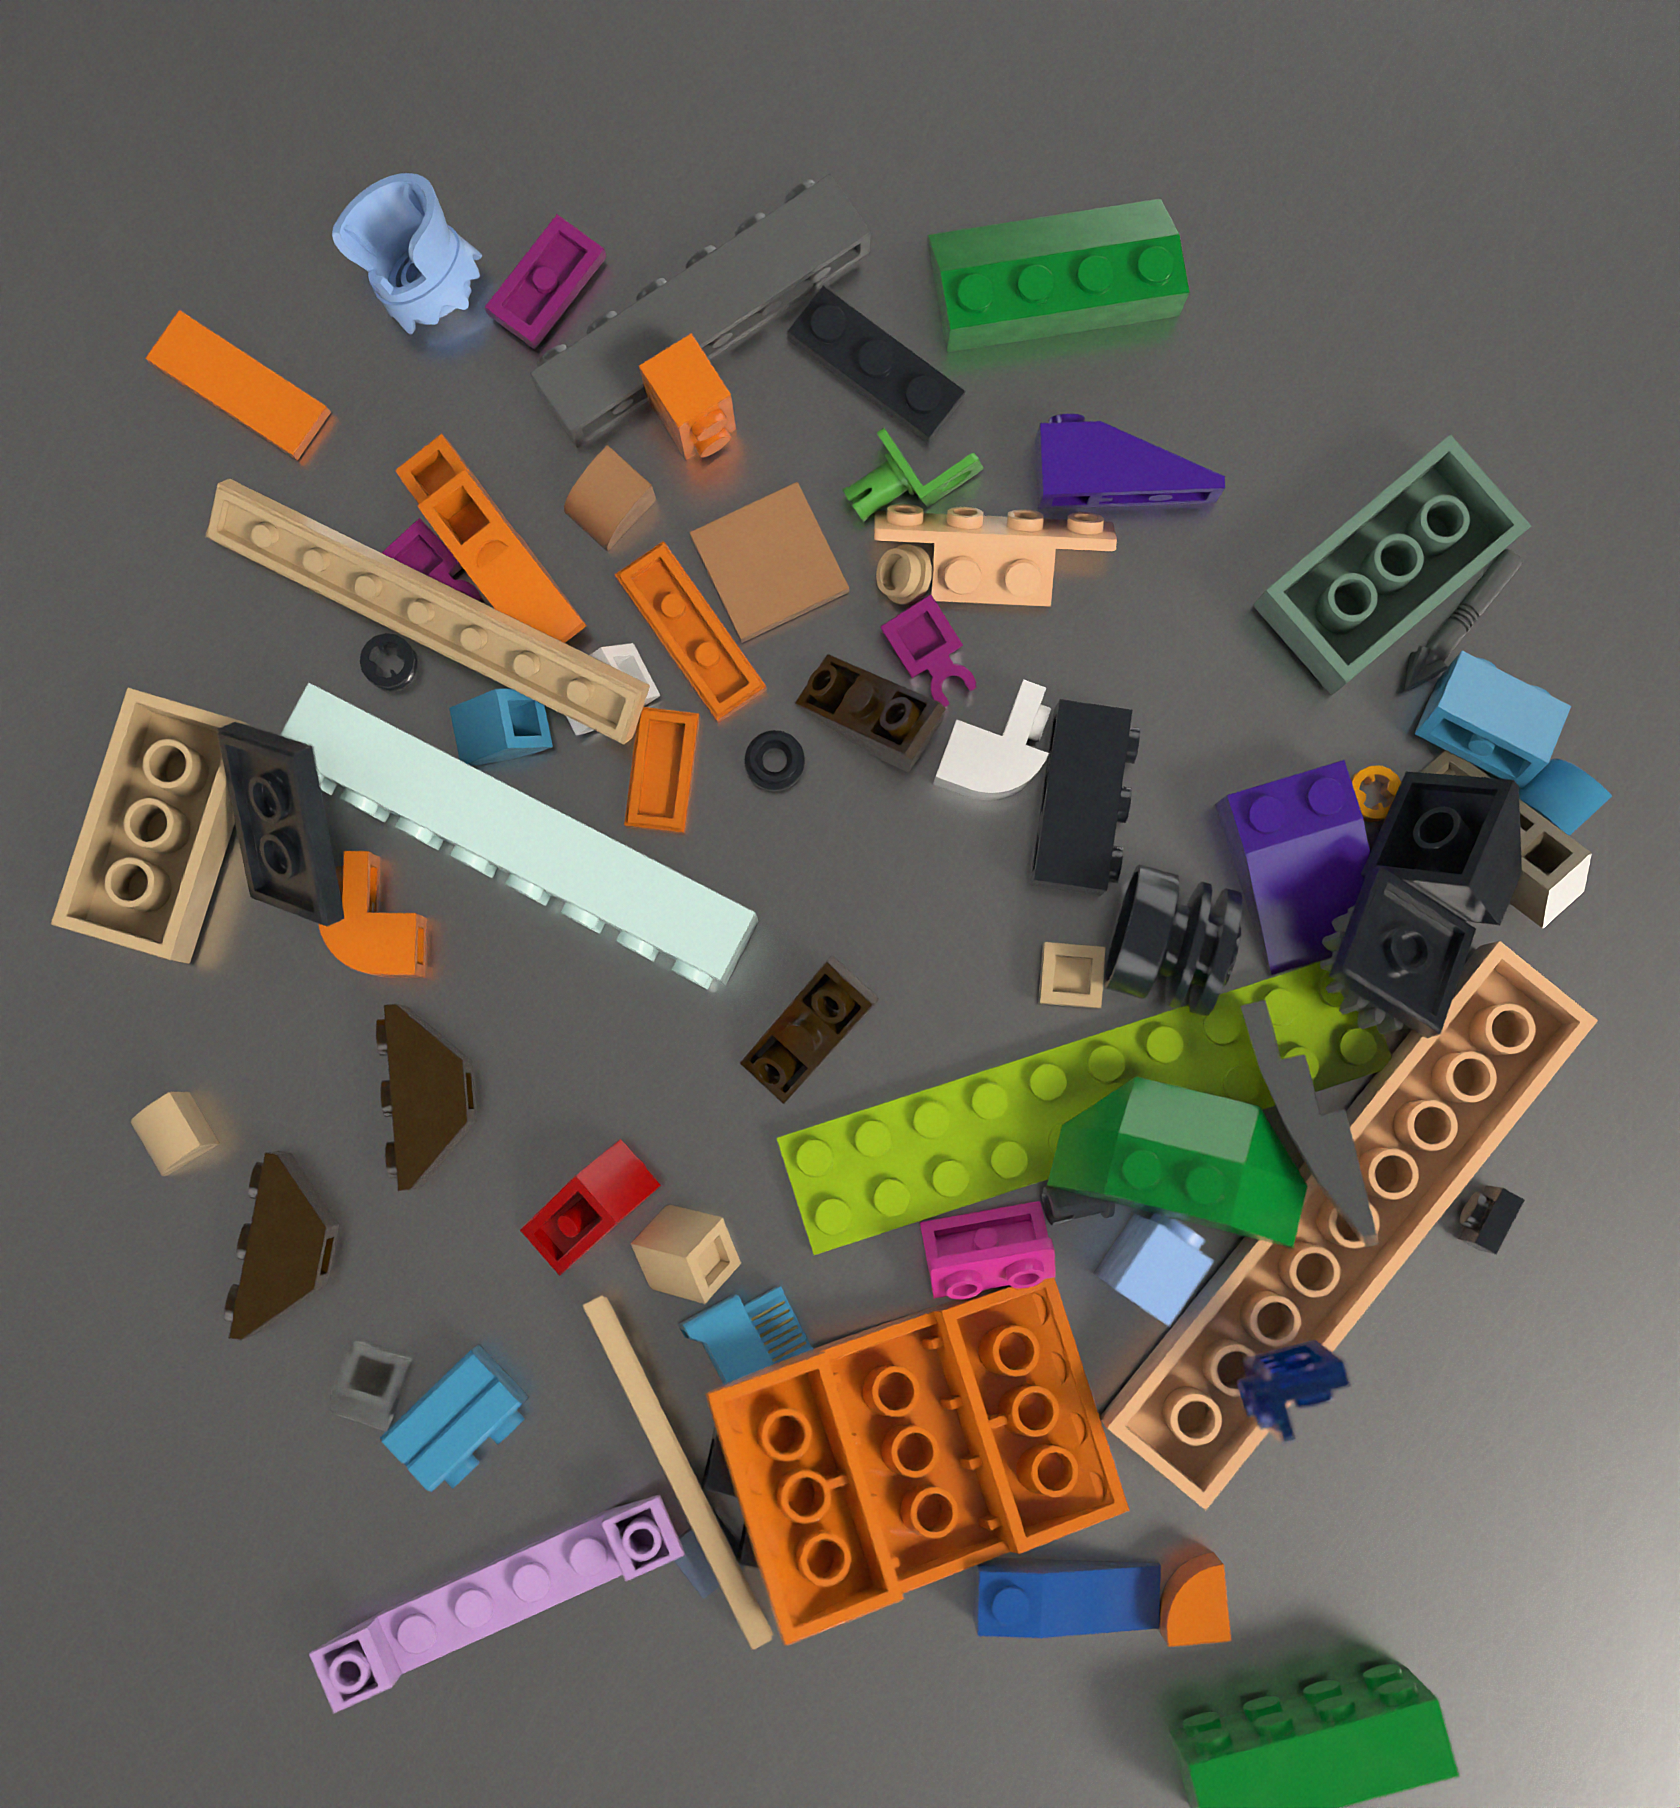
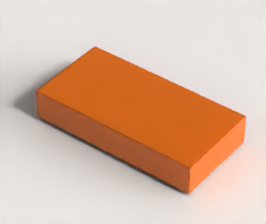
[624,707,700,835]

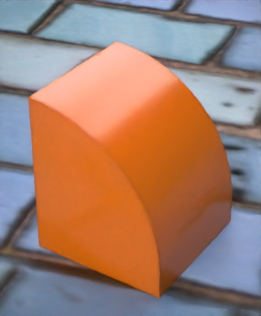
[1159,1552,1231,1647]

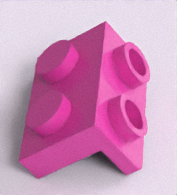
[920,1201,1056,1299]

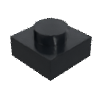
[1458,1185,1525,1254]

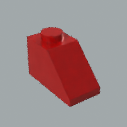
[520,1139,661,1276]

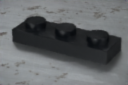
[787,286,965,444]

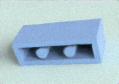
[1093,1213,1213,1326]

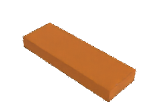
[145,310,331,461]
[614,541,767,723]

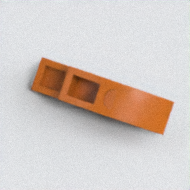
[394,433,587,643]

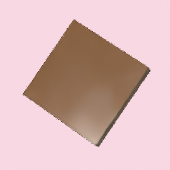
[689,482,849,643]

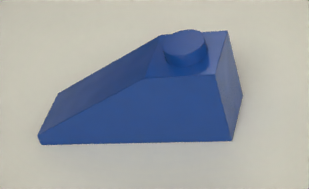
[973,1557,1161,1638]

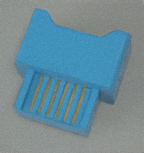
[678,1286,813,1385]

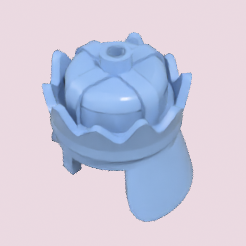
[332,173,483,334]

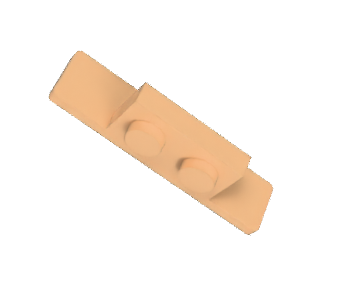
[874,504,1117,606]

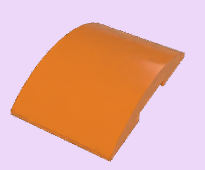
[705,1277,1130,1645]

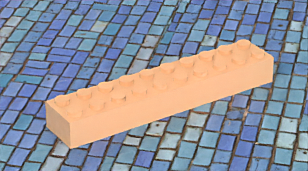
[1100,941,1598,1510]

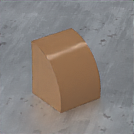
[564,445,656,552]

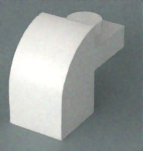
[933,679,1051,800]

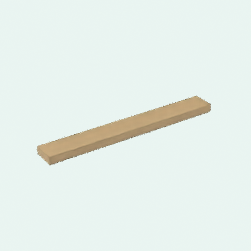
[206,478,650,744]

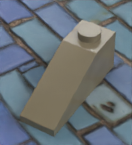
[1421,750,1592,929]

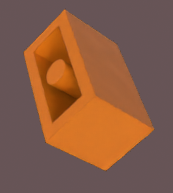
[639,333,736,460]

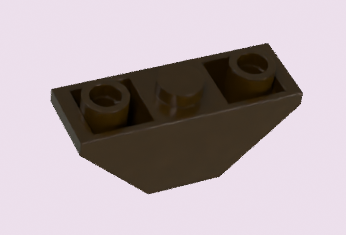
[795,654,946,772]
[740,955,879,1104]
[376,1004,477,1191]
[224,1151,339,1341]

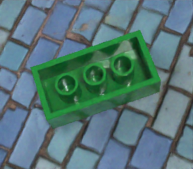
[1170,1664,1459,1808]

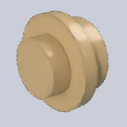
[876,544,932,605]

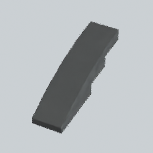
[1241,1000,1379,1247]

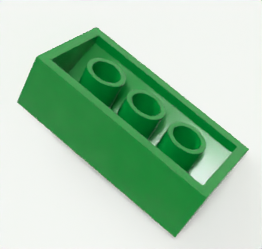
[928,199,1190,352]

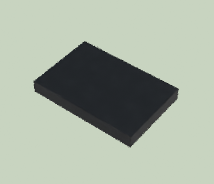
[217,722,345,927]

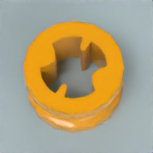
[1350,765,1401,822]

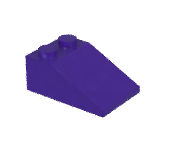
[1215,760,1370,976]

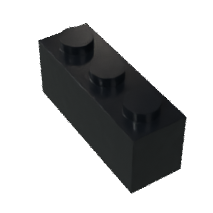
[1029,699,1140,896]

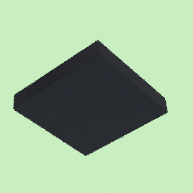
[1329,866,1476,1038]

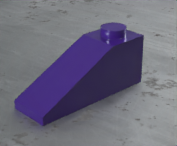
[1035,414,1225,509]

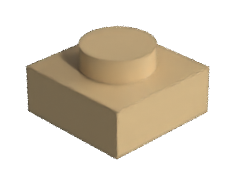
[1038,942,1106,1009]

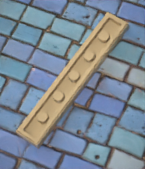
[582,1295,774,1650]

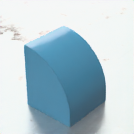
[449,689,553,766]
[1519,759,1612,836]

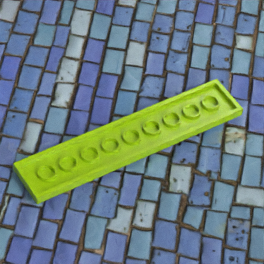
[777,960,1392,1255]

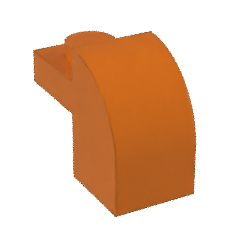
[318,851,427,978]

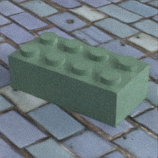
[1253,434,1531,696]

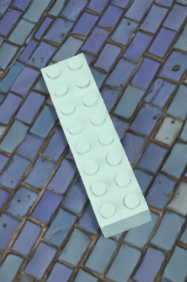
[281,683,759,990]

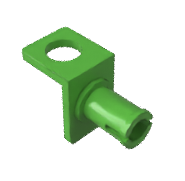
[843,428,984,521]

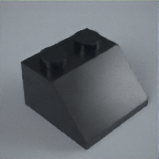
[1361,771,1522,926]

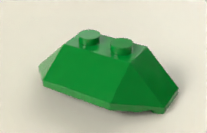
[1047,1077,1308,1248]

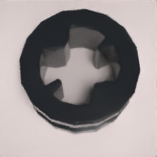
[360,633,419,692]

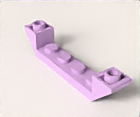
[309,1494,685,1713]

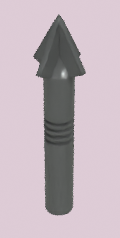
[1405,549,1523,691]

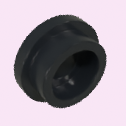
[744,730,805,791]

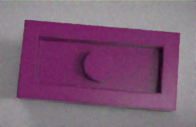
[485,214,607,349]

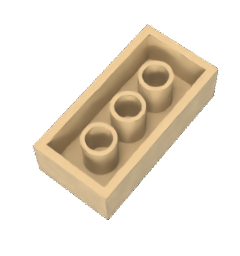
[51,688,252,964]

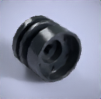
[1104,864,1243,1016]

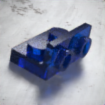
[1237,1340,1350,1444]

